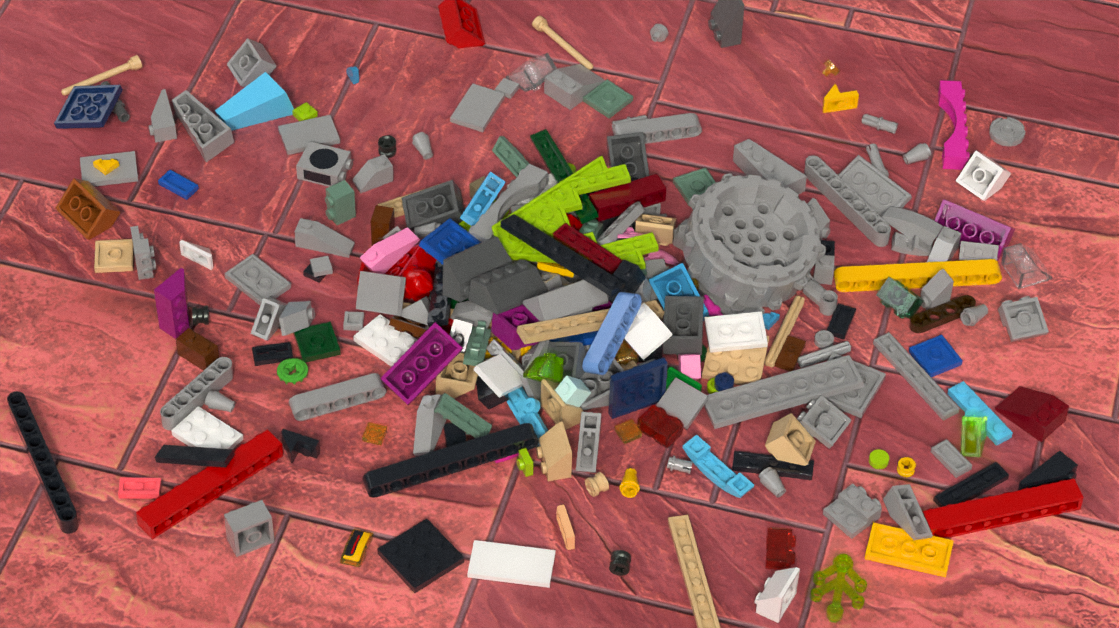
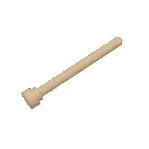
[532,16,593,70]
[61,55,142,96]

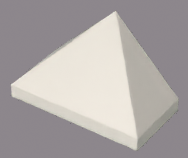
[179,240,213,270]

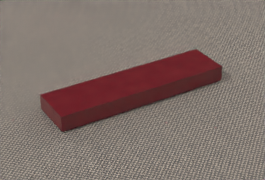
[553,223,623,275]

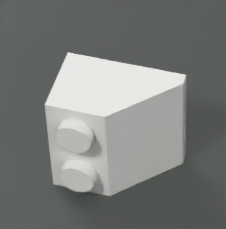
[956,151,1011,201]
[624,303,673,360]
[755,567,800,623]

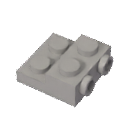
[130,226,156,280]
[998,296,1049,342]
[797,395,852,449]
[823,484,882,539]

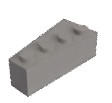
[172,90,234,162]
[733,139,807,194]

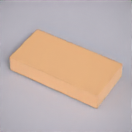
[556,505,575,550]

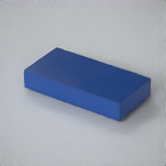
[158,170,199,200]

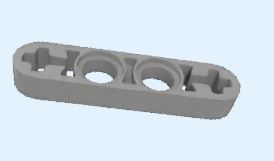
[596,202,645,245]

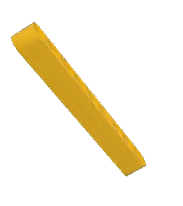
[833,259,1002,292]

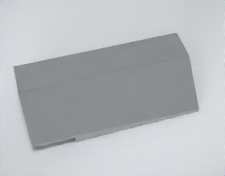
[522,280,608,322]

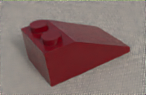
[995,386,1069,443]

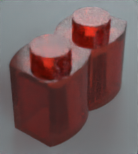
[637,405,684,448]
[765,527,796,570]

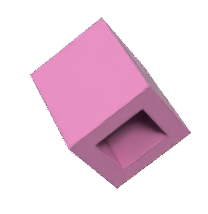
[678,353,701,381]

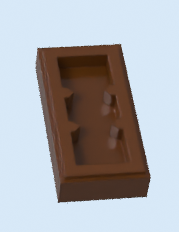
[775,335,806,372]

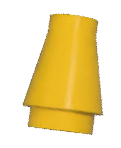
[619,468,640,498]

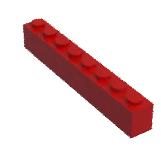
[136,429,283,540]
[922,479,1084,539]

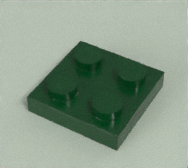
[293,322,341,363]

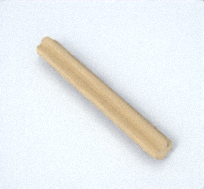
[765,295,805,368]

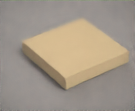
[94,239,134,273]

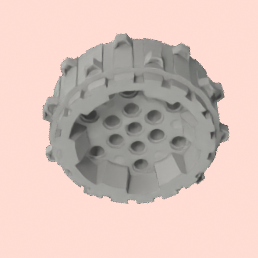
[677,173,826,311]

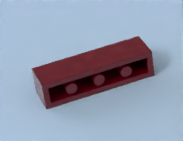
[589,174,667,222]

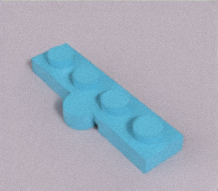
[947,381,1013,446]
[506,387,548,447]

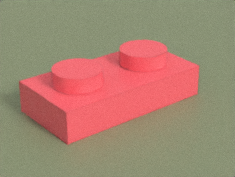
[118,477,162,499]

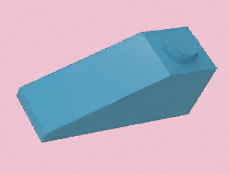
[460,172,506,226]

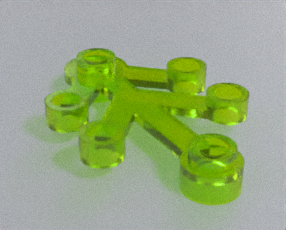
[810,554,867,623]

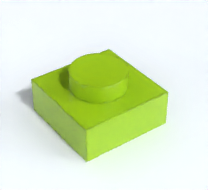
[292,102,318,121]
[516,448,533,477]

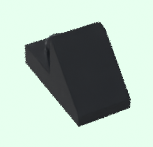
[281,429,320,463]

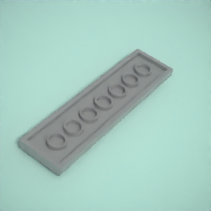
[704,355,864,429]

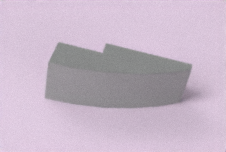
[882,207,944,245]

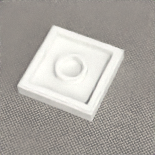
[473,354,523,398]

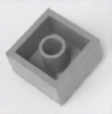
[224,500,274,557]

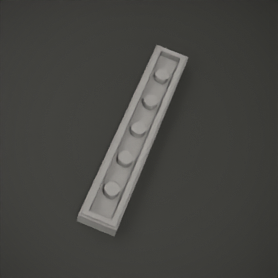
[873,332,960,421]

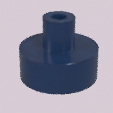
[714,372,734,391]

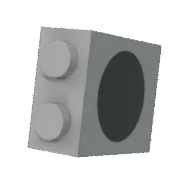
[296,141,353,187]

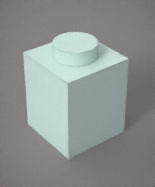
[555,376,591,407]

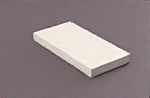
[467,540,556,588]

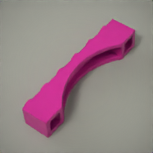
[938,80,970,170]

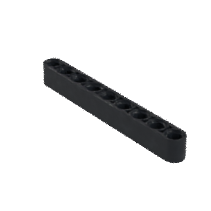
[7,391,79,534]
[362,423,539,498]

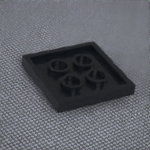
[377,518,464,593]

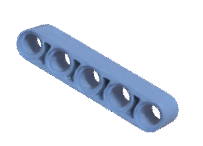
[582,292,642,375]

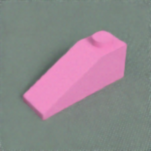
[360,227,420,274]

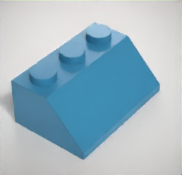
[649,263,710,321]

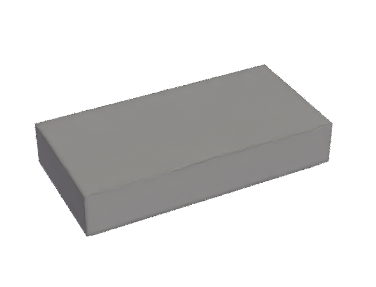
[931,439,972,478]

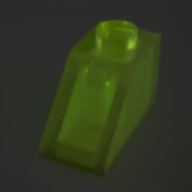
[523,353,563,383]
[961,415,987,457]

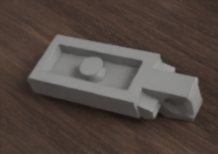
[487,340,526,376]

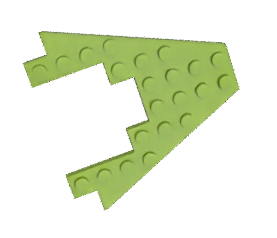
[491,156,659,269]

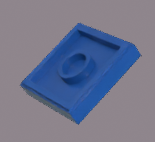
[909,335,963,377]

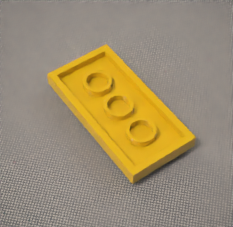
[865,523,954,577]

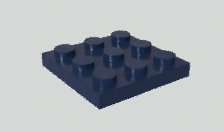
[54,85,123,129]
[608,358,668,419]

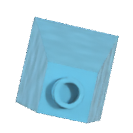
[215,72,294,131]

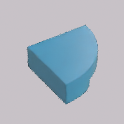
[346,66,359,84]
[762,312,780,330]

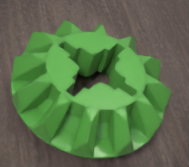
[277,358,308,385]

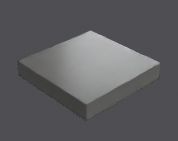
[654,377,709,430]

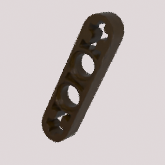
[909,295,976,333]

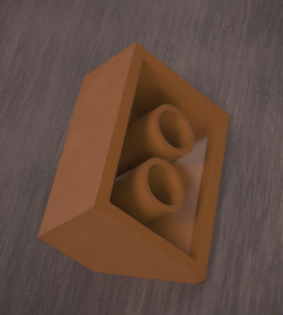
[55,178,121,240]

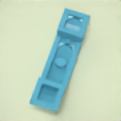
[682,435,754,498]

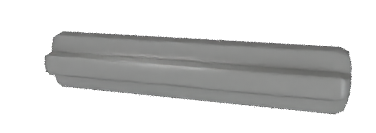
[798,341,851,368]

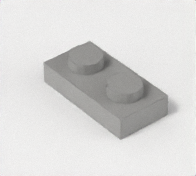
[959,241,999,260]

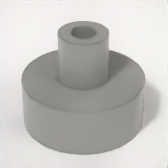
[650,24,669,42]

